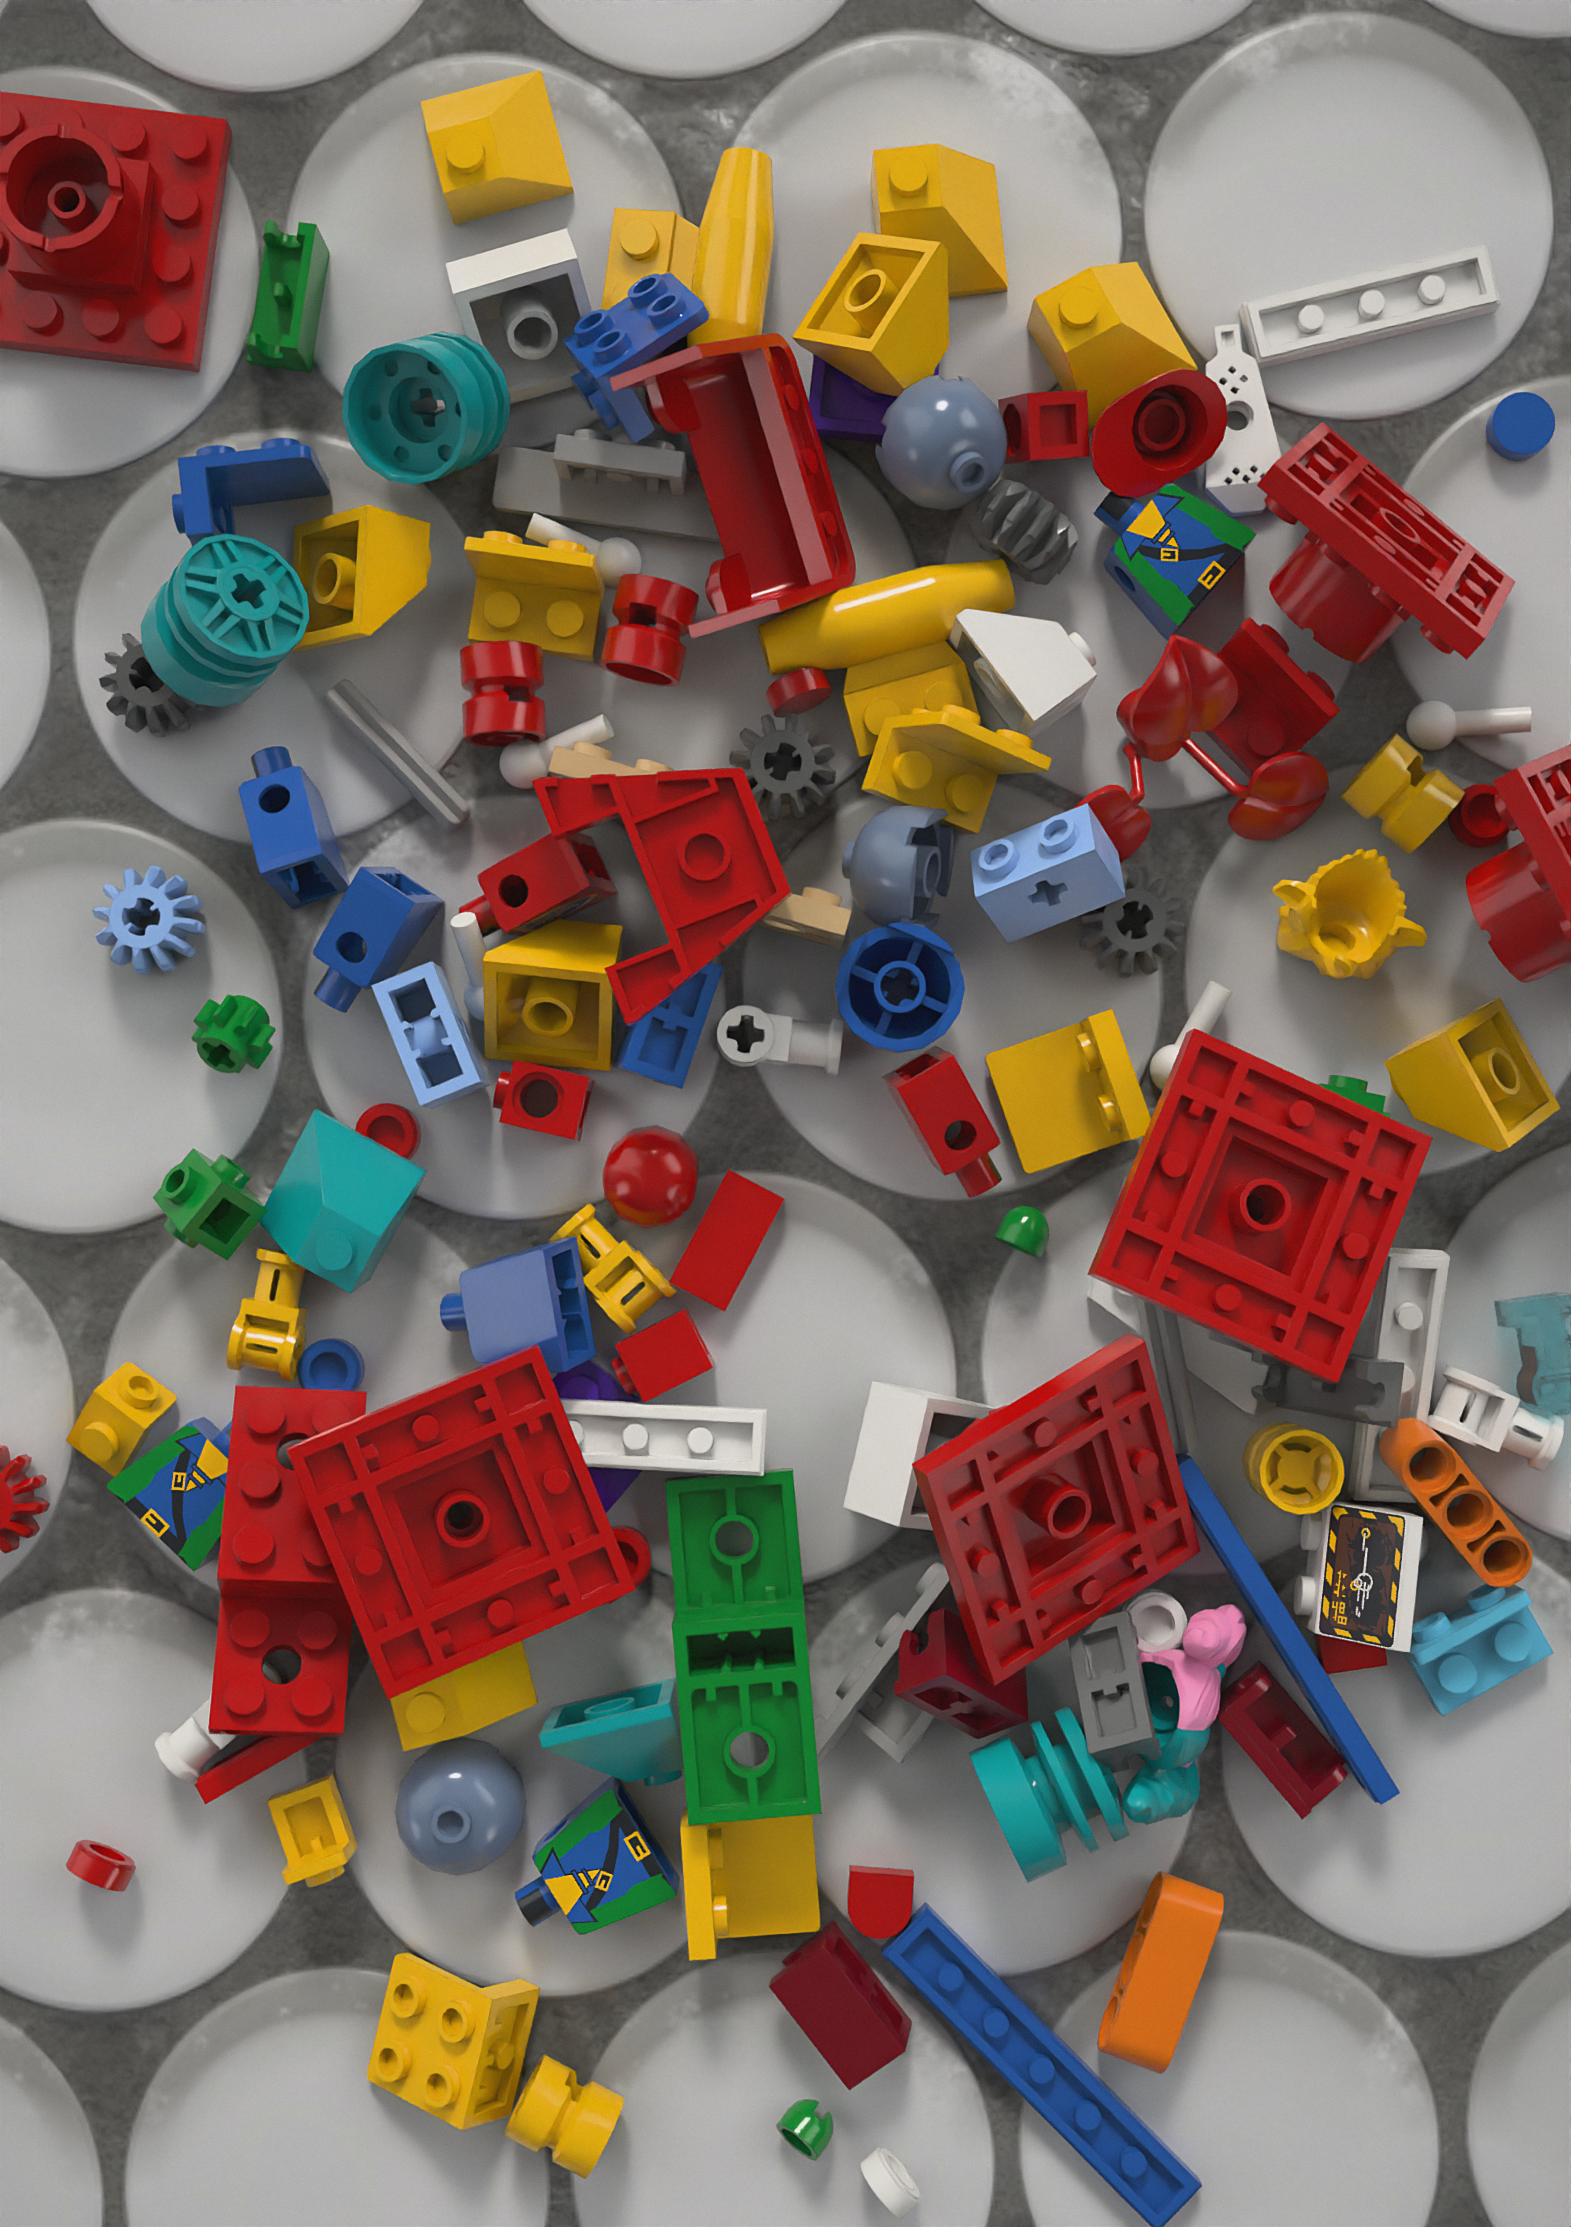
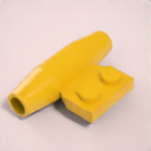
[601,147,775,348]
[757,558,1015,758]

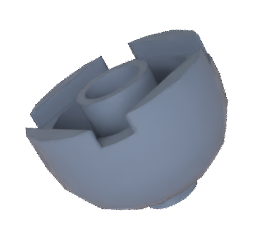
[876,375,1007,510]
[842,806,954,930]
[395,1737,527,1875]

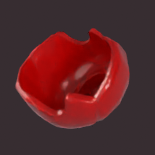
[602,1125,699,1228]

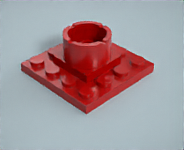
[0,91,232,372]
[1256,422,1515,664]
[1465,744,1571,983]
[1087,1028,1433,1383]
[912,1332,1201,1686]
[286,1344,636,1700]

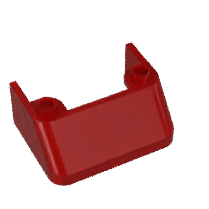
[609,333,856,638]

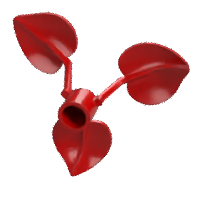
[1073,634,1330,863]

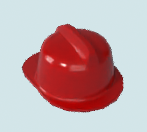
[1090,368,1228,498]

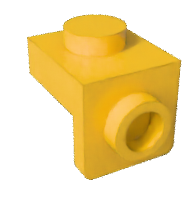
[66,1362,177,1477]
[267,1773,358,1887]

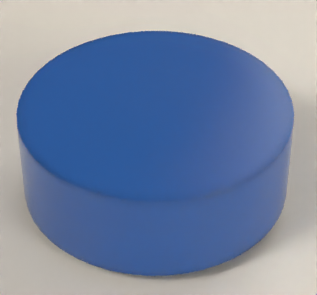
[1486,392,1555,461]
[297,1338,365,1391]

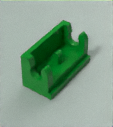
[245,220,330,373]

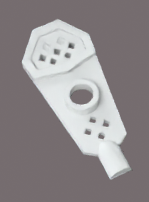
[1204,324,1282,517]

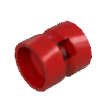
[599,574,700,687]
[460,641,546,747]

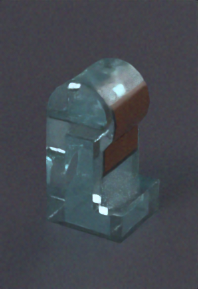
[1494,1292,1571,1416]

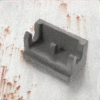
[1251,1349,1405,1428]
[1068,1610,1162,1773]

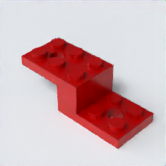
[208,1385,367,1737]

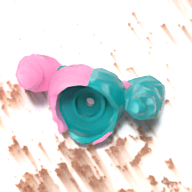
[1122,1604,1247,1825]

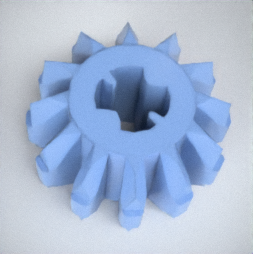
[92,866,206,975]

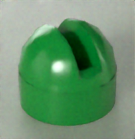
[994,1206,1050,1258]
[776,2099,834,2161]

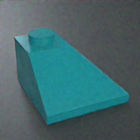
[259,1109,428,1293]
[539,1677,684,1786]

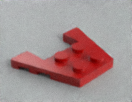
[532,767,791,1026]

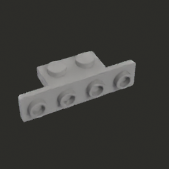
[492,429,720,543]
[814,1561,953,1768]

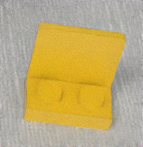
[464,531,605,662]
[861,705,1052,834]
[985,1009,1151,1174]
[680,1807,820,1961]
[367,1952,540,2130]

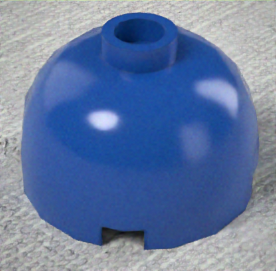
[834,922,965,1053]

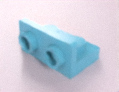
[1402,1583,1554,1716]

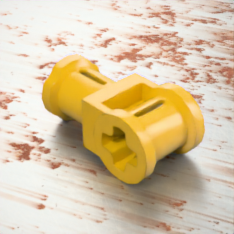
[548,1203,677,1335]
[226,1248,308,1382]

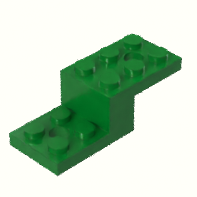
[665,1468,822,1825]

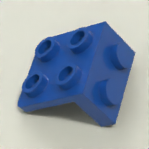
[562,273,710,444]
[172,438,330,547]

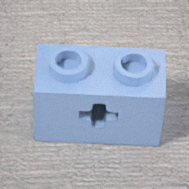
[970,803,1126,943]
[371,961,490,1109]

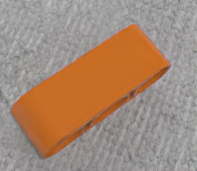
[1379,1417,1532,1588]
[1097,1871,1224,2074]

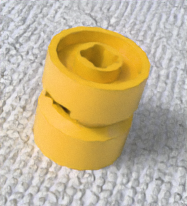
[1340,733,1465,855]
[1242,1421,1345,1515]
[504,2054,625,2179]

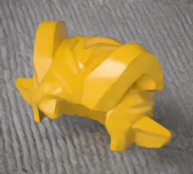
[1272,848,1427,980]

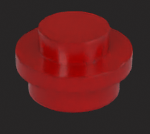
[1448,784,1510,848]

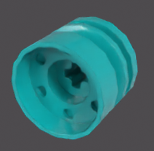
[342,331,511,485]
[140,533,310,707]
[969,1706,1129,1883]

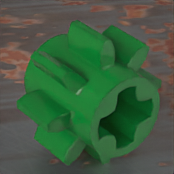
[191,994,276,1074]

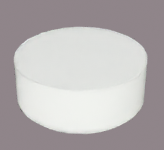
[1121,1589,1187,1653]
[860,2147,920,2218]

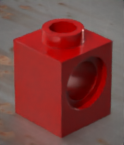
[998,390,1090,464]
[493,1059,595,1142]
[611,1307,715,1403]

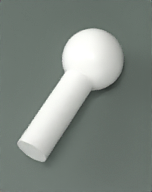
[525,513,642,588]
[1406,700,1531,751]
[499,714,614,789]
[450,912,487,1021]
[1150,980,1232,1091]

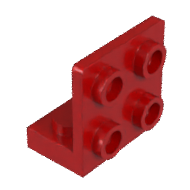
[1204,617,1340,779]

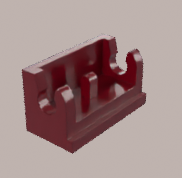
[894,1608,1029,1740]
[1216,1660,1348,1820]
[769,1920,912,2090]

